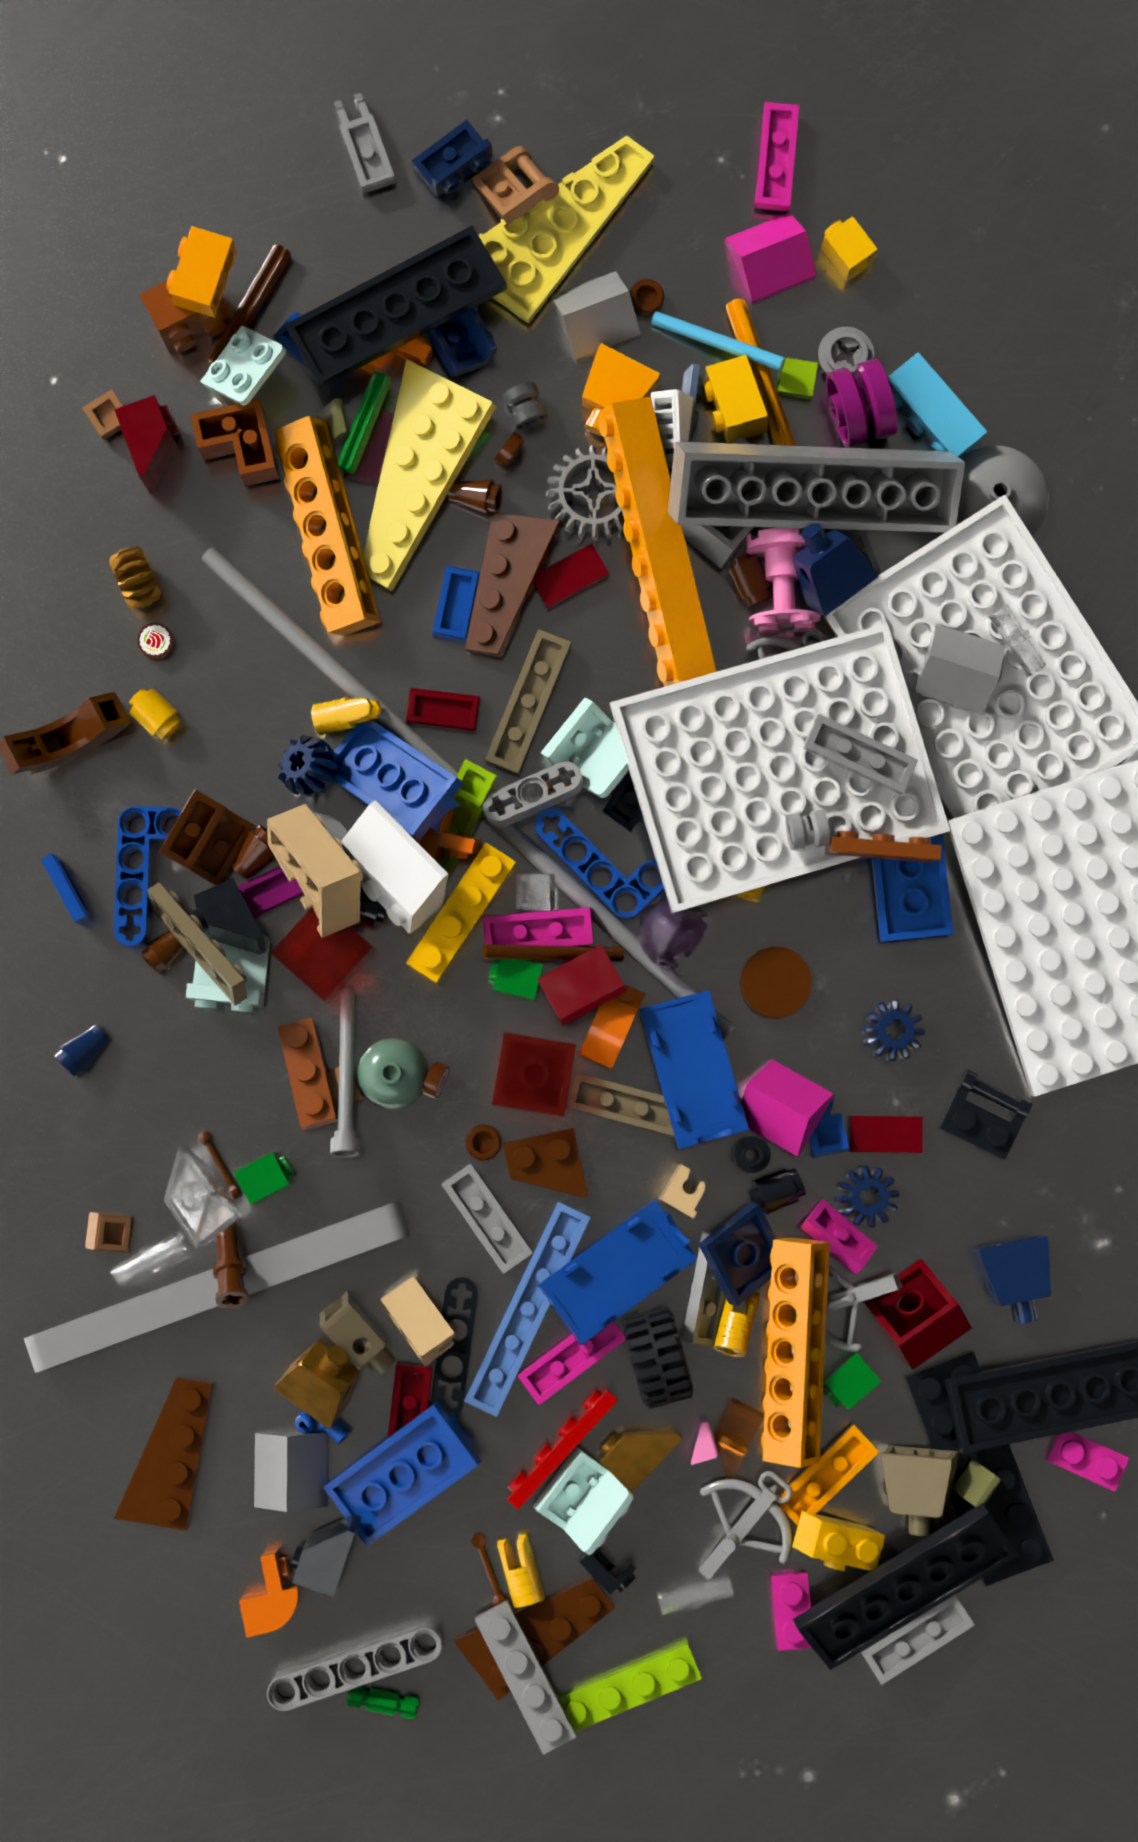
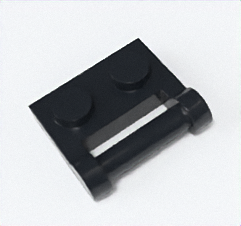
[938,1069,1033,1160]

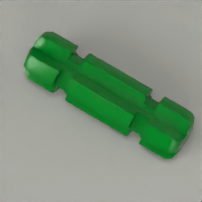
[346,1686,419,1720]

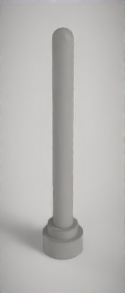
[330,986,360,1157]

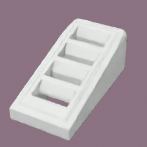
[651,389,694,468]

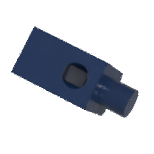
[793,523,879,617]
[974,1235,1051,1324]

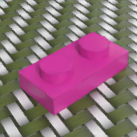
[800,1199,878,1275]
[1045,1432,1129,1492]
[770,1571,812,1651]

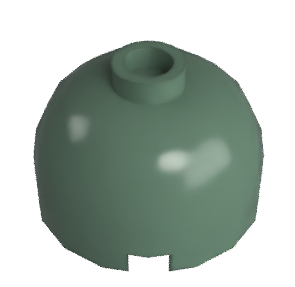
[357,1038,429,1110]

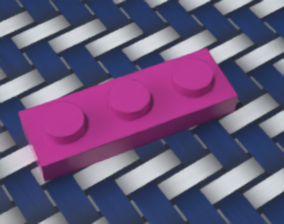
[755,102,800,211]
[483,907,594,946]
[517,1322,626,1405]

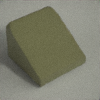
[318,398,349,445]
[953,1460,1000,1507]

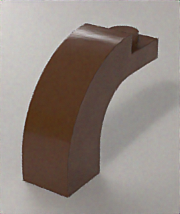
[0,692,131,775]

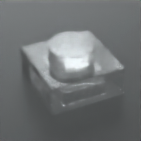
[516,872,555,911]

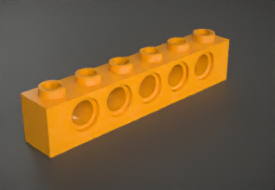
[273,415,381,636]
[761,1237,830,1468]

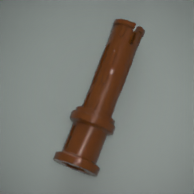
[211,1200,249,1308]

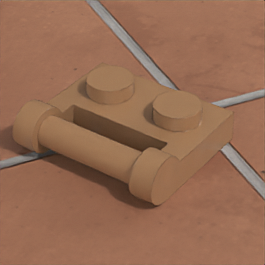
[471,146,559,225]

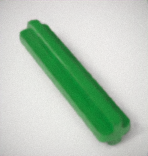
[337,372,391,474]

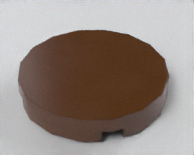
[740,946,812,1019]

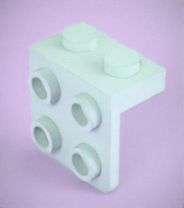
[200,326,286,406]
[541,698,629,798]
[186,929,271,1013]
[532,1447,633,1555]

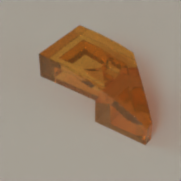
[715,1397,764,1479]

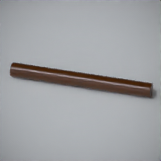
[482,944,624,961]

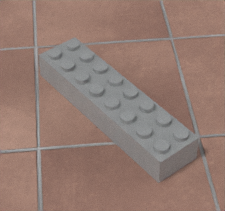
[668,442,965,533]

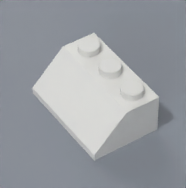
[341,800,448,934]

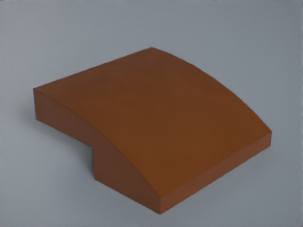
[158,789,254,886]

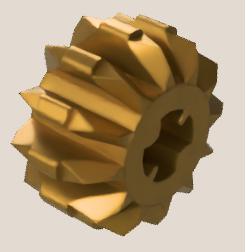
[109,546,161,609]

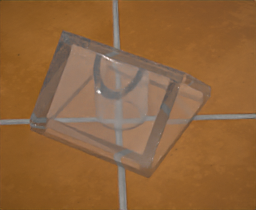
[164,1145,243,1249]

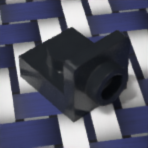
[579,1550,637,1595]

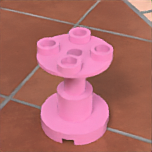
[746,528,821,634]

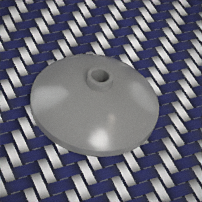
[956,445,1049,536]

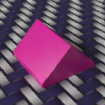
[725,212,817,303]
[741,1059,835,1158]

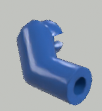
[295,1411,351,1444]

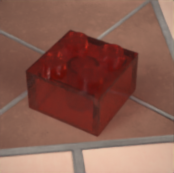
[270,907,376,1004]
[492,1032,576,1117]

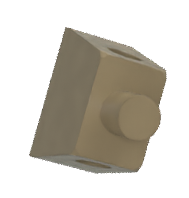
[319,1291,394,1377]
[882,1445,959,1536]

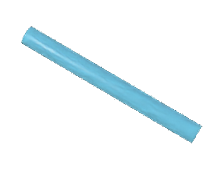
[651,311,786,371]

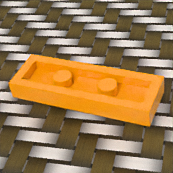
[774,1423,879,1526]

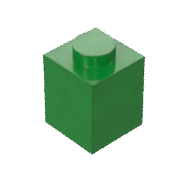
[488,959,544,1002]
[233,1152,294,1205]
[823,1352,881,1410]

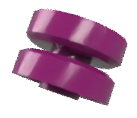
[826,358,897,448]

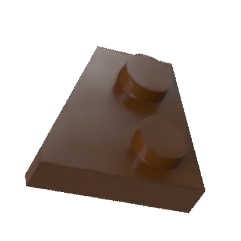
[503,1128,588,1197]

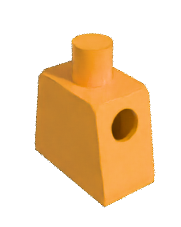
[582,343,660,436]

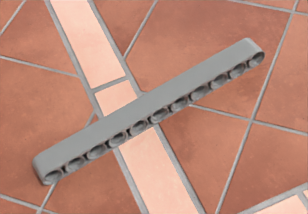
[23,1201,410,1373]

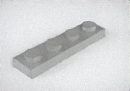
[474,1600,576,1755]

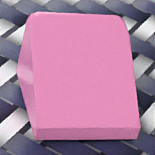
[690,1418,718,1465]

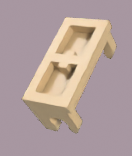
[659,1164,705,1219]
[380,1276,456,1367]

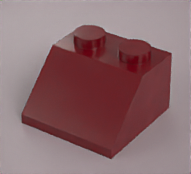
[114,395,180,494]
[863,1259,972,1370]

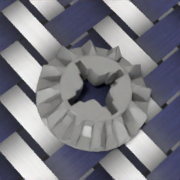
[818,327,875,375]

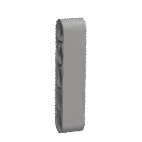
[267,1622,444,1711]

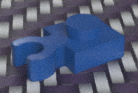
[810,1090,850,1158]

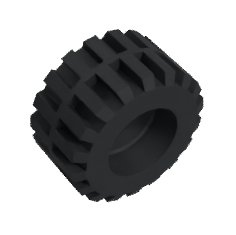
[623,1307,694,1409]

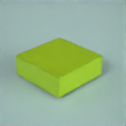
[777,357,818,400]

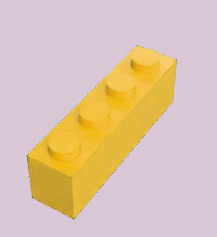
[406,842,517,986]

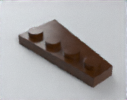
[465,513,563,657]
[114,1377,214,1531]
[454,1576,615,1701]

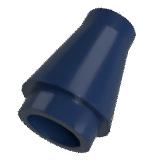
[54,1024,109,1077]

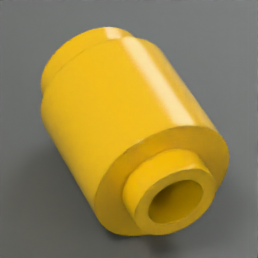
[129,688,182,741]

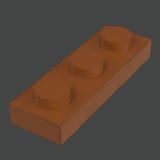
[825,831,942,863]
[277,1017,338,1131]

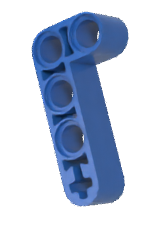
[114,806,181,949]
[535,808,664,921]

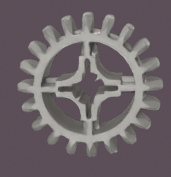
[546,445,625,542]

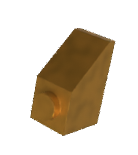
[599,1430,683,1493]

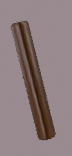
[209,244,291,364]

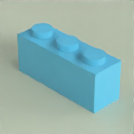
[887,352,987,459]

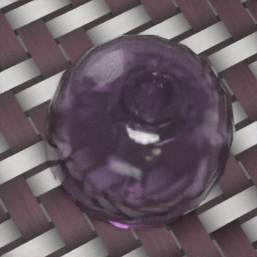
[639,899,708,971]

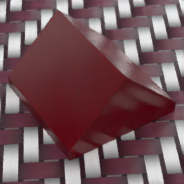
[537,945,627,1026]

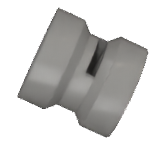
[785,809,830,851]

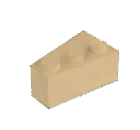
[267,804,363,938]

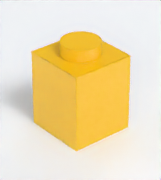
[821,216,878,281]

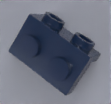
[411,120,493,198]
[426,306,497,378]

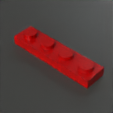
[507,1387,618,1510]

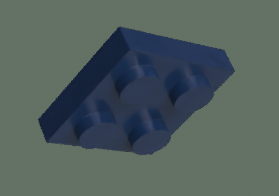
[698,1203,777,1306]

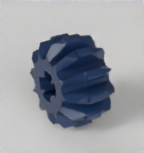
[276,735,339,798]
[862,1000,925,1061]
[837,1166,900,1228]

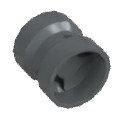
[503,382,548,430]

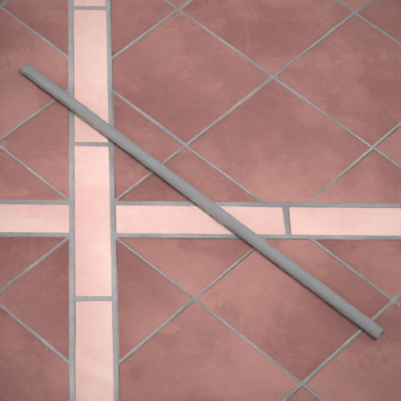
[201,547,735,1040]

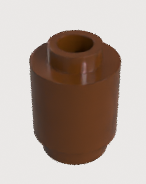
[726,553,773,608]

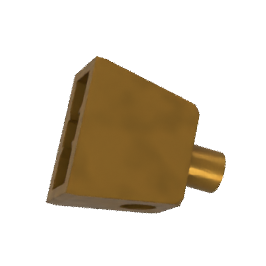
[273,1341,359,1429]

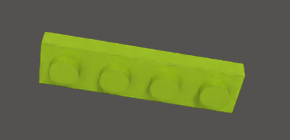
[557,1642,702,1732]

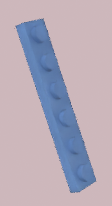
[464,1201,591,1417]

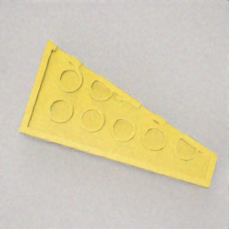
[479,136,655,324]
[363,359,497,591]

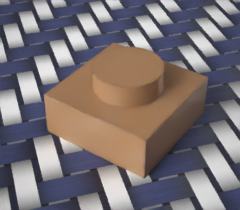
[82,389,123,441]

